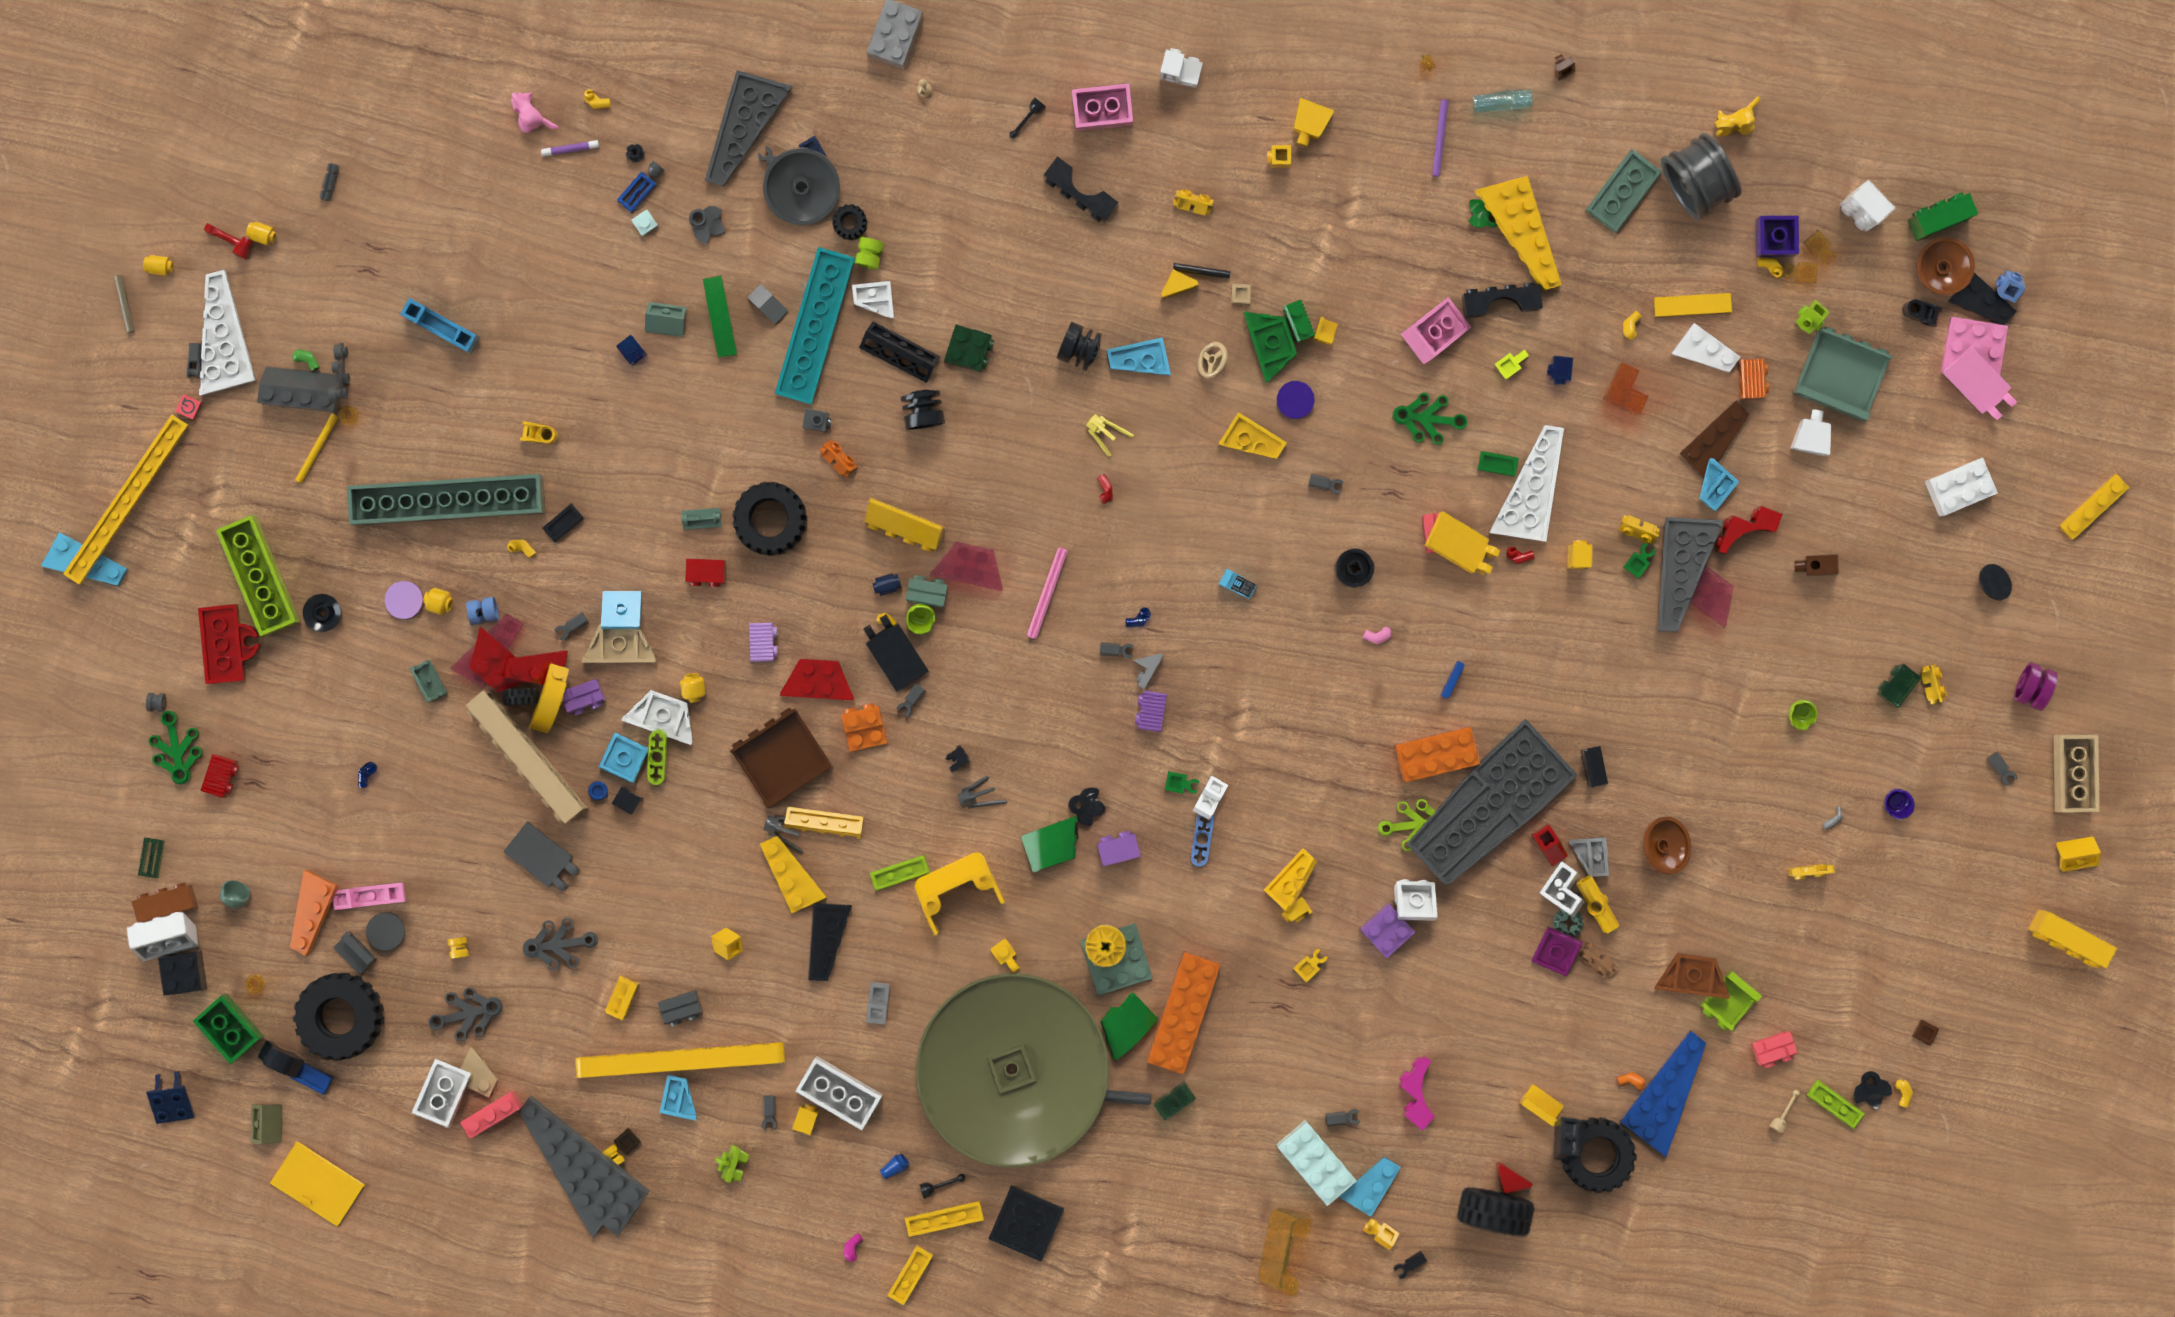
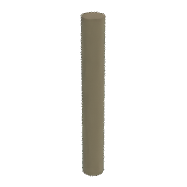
[114,275,135,333]

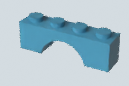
[400,298,480,354]

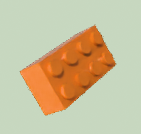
[1394,727,1480,782]

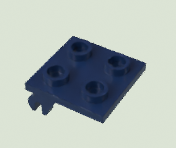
[146,1071,195,1124]

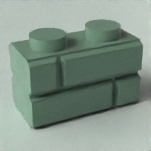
[906,575,948,608]

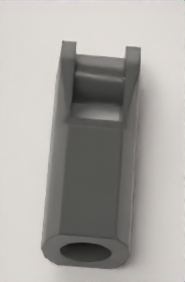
[186,343,202,378]

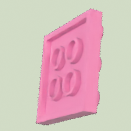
[1941,317,2008,375]

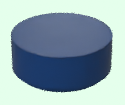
[588,781,608,800]

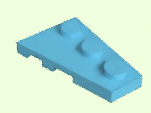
[1106,337,1171,376]

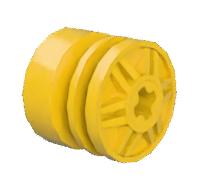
[1085,924,1126,967]

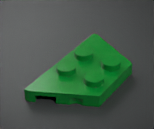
[1243,311,1297,383]

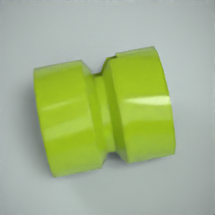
[854,237,885,270]

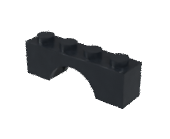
[1043,156,1119,223]
[1462,282,1543,318]

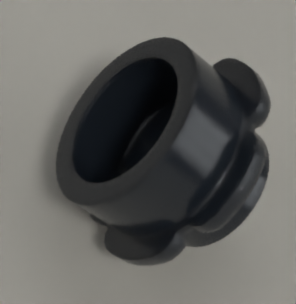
[626,144,645,163]

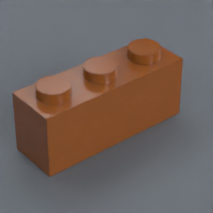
[131,882,198,923]

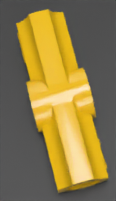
[1576,876,1619,933]

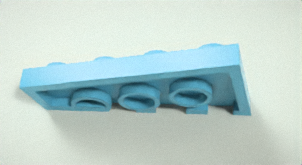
[41,532,128,586]

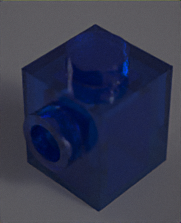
[1547,356,1573,385]

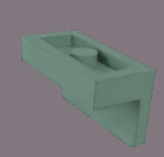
[645,302,687,337]

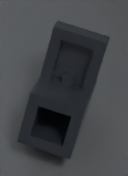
[258,1040,304,1078]

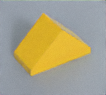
[1161,269,1199,299]

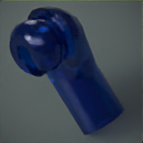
[358,762,377,787]

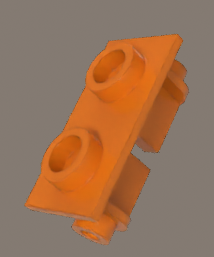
[819,440,857,478]

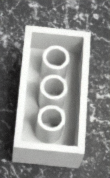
[796,1056,883,1130]

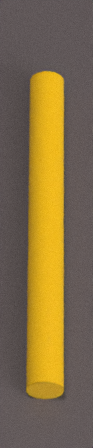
[295,413,339,484]

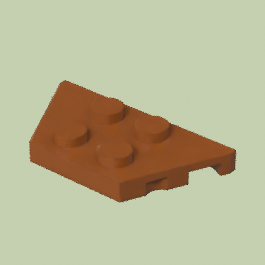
[1655,953,1730,999]

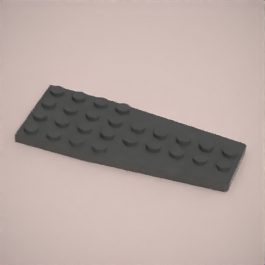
[1408,719,1577,885]

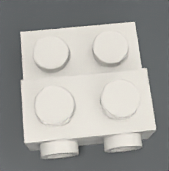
[1394,879,1437,921]

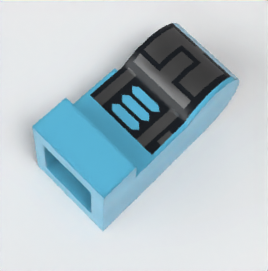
[1218,569,1257,599]

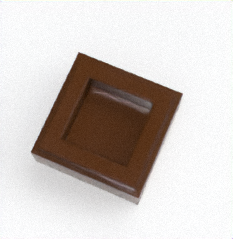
[1912,1020,1939,1046]

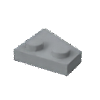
[1569,837,1609,877]

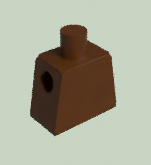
[1794,554,1839,576]

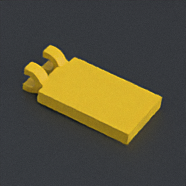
[1425,511,1500,575]

